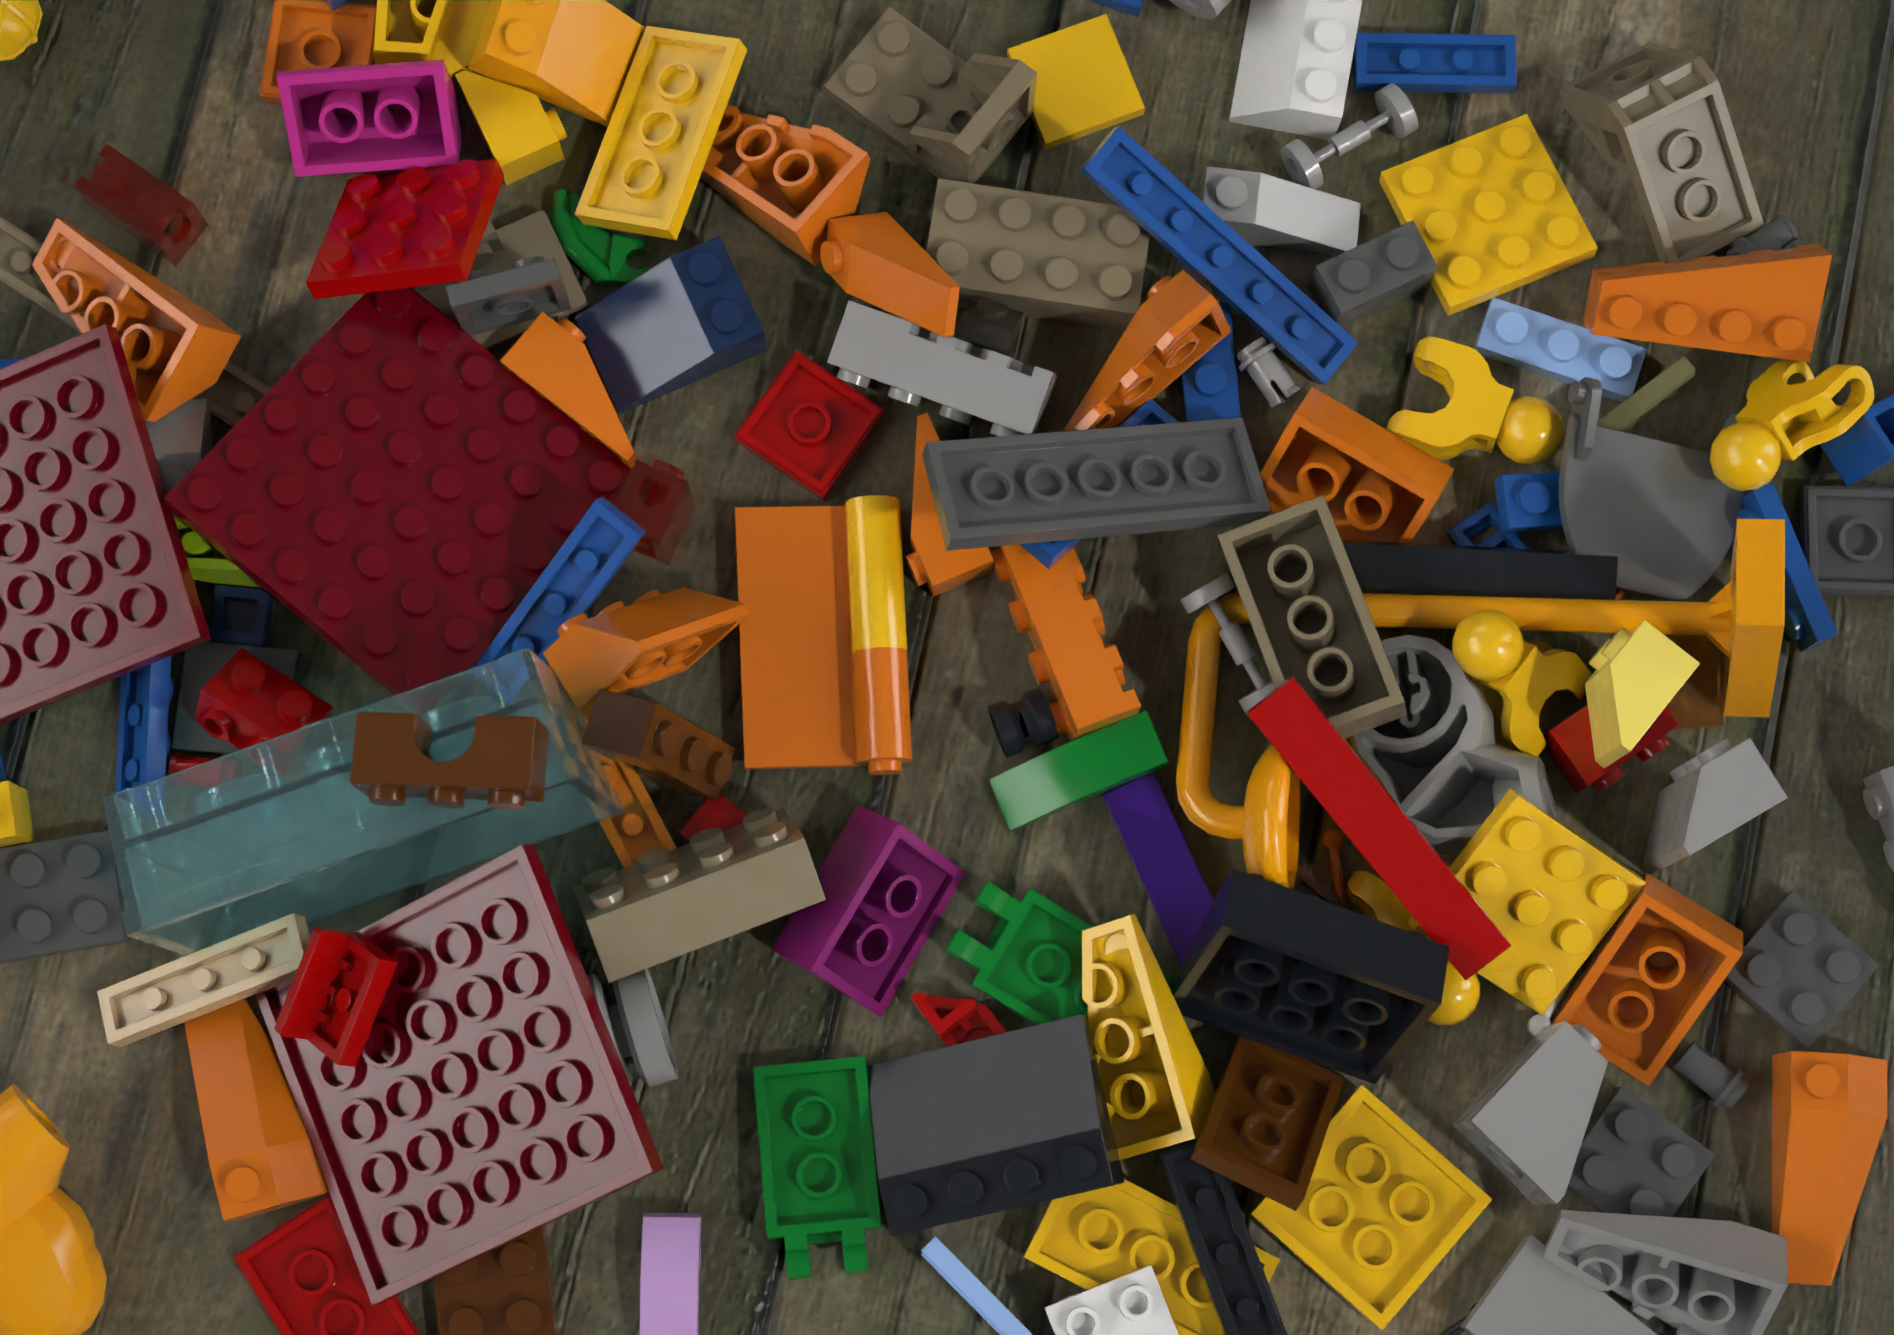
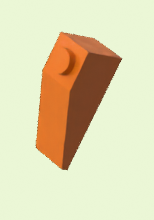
[820,212,960,337]
[500,311,639,472]
[905,412,994,597]

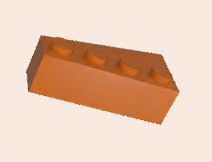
[1583,244,1832,363]
[990,544,1141,742]

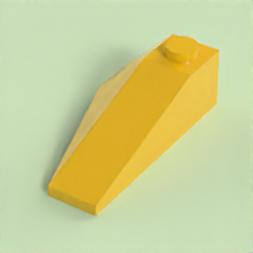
[1082,914,1215,1160]

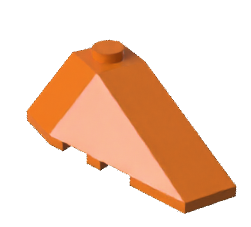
[32,218,241,422]
[184,998,329,1221]

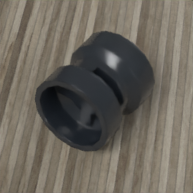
[988,687,1059,758]

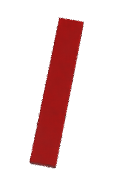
[1247,675,1511,981]

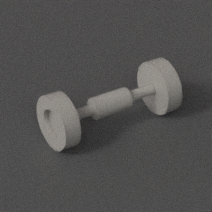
[1281,83,1418,189]
[1180,572,1275,715]

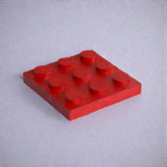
[306,159,504,300]

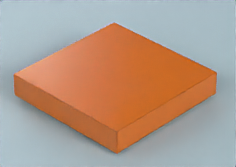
[260,0,377,104]

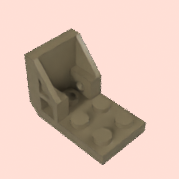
[824,7,1037,184]
[1558,42,1765,263]

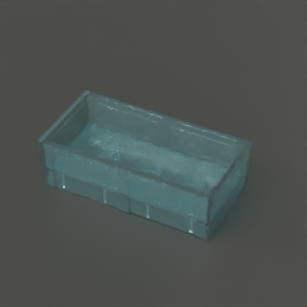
[102,647,625,955]

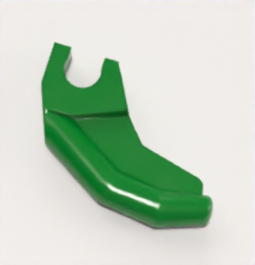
[550,189,650,288]

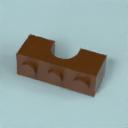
[581,689,735,801]
[350,712,550,810]

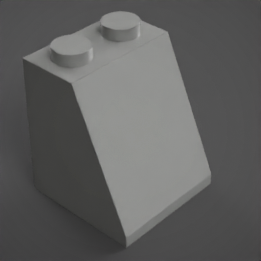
[1451,1021,1608,1205]

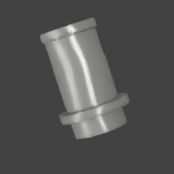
[1236,337,1301,409]

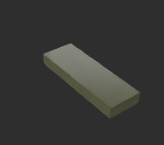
[1547,356,1696,472]

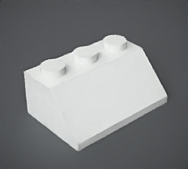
[1229,0,1362,140]

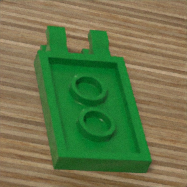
[944,881,1174,1025]
[753,1056,882,1280]

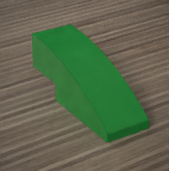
[989,710,1168,832]

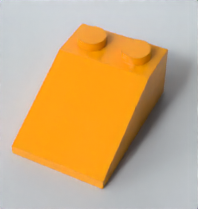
[468,0,645,127]

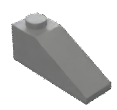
[1200,166,1361,256]

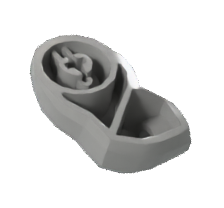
[1349,635,1557,855]

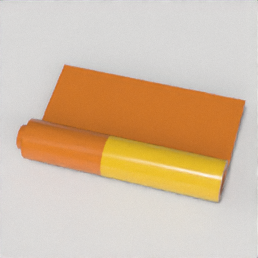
[734,495,912,775]

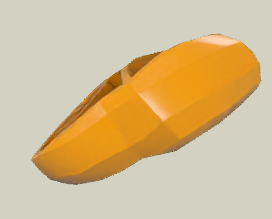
[0,1084,107,1335]

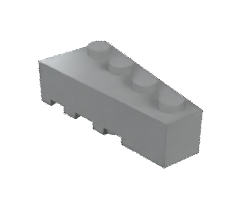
[827,300,1058,436]

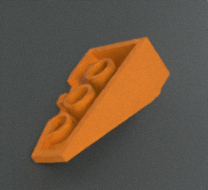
[700,104,871,266]
[1063,270,1232,432]
[1771,1051,1887,1286]

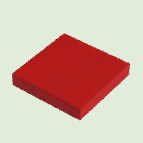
[733,350,885,501]

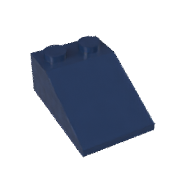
[575,236,767,415]

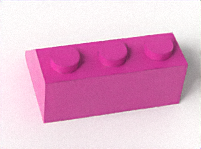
[276,59,462,177]

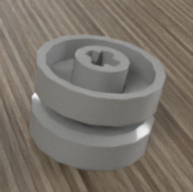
[586,968,679,1087]

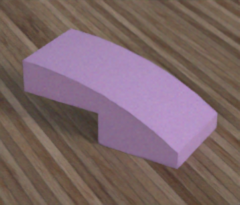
[640,1212,701,1335]

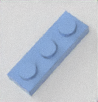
[1474,297,1647,402]

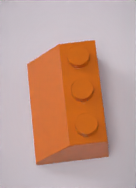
[1260,387,1454,543]
[543,587,751,710]

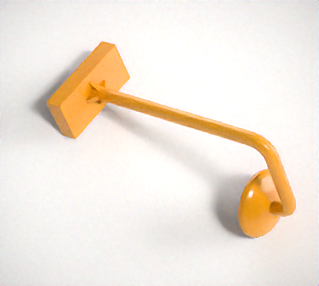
[1176,518,1785,890]

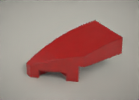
[910,992,1007,1047]

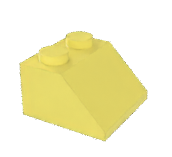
[1585,620,1700,768]

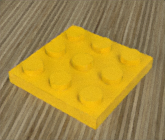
[1379,114,1598,316]
[1407,788,1646,1015]
[1249,1085,1492,1330]

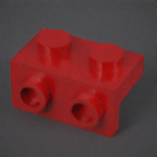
[196,647,333,779]
[274,927,398,1067]

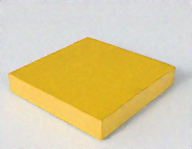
[1007,14,1145,150]

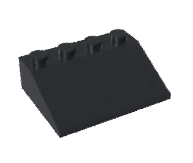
[1171,869,1450,1084]
[867,1014,1125,1236]

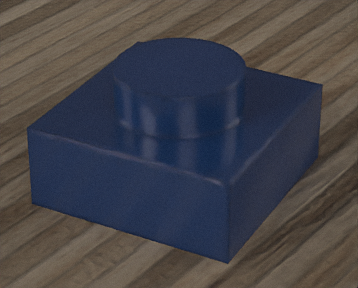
[208,585,274,647]

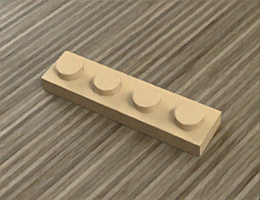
[97,913,310,1047]

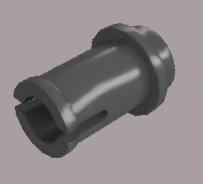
[1727,215,1799,256]
[1672,1040,1749,1110]

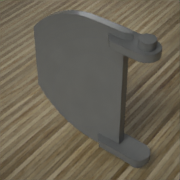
[1558,377,1744,602]

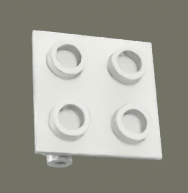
[1044,1265,1178,1335]

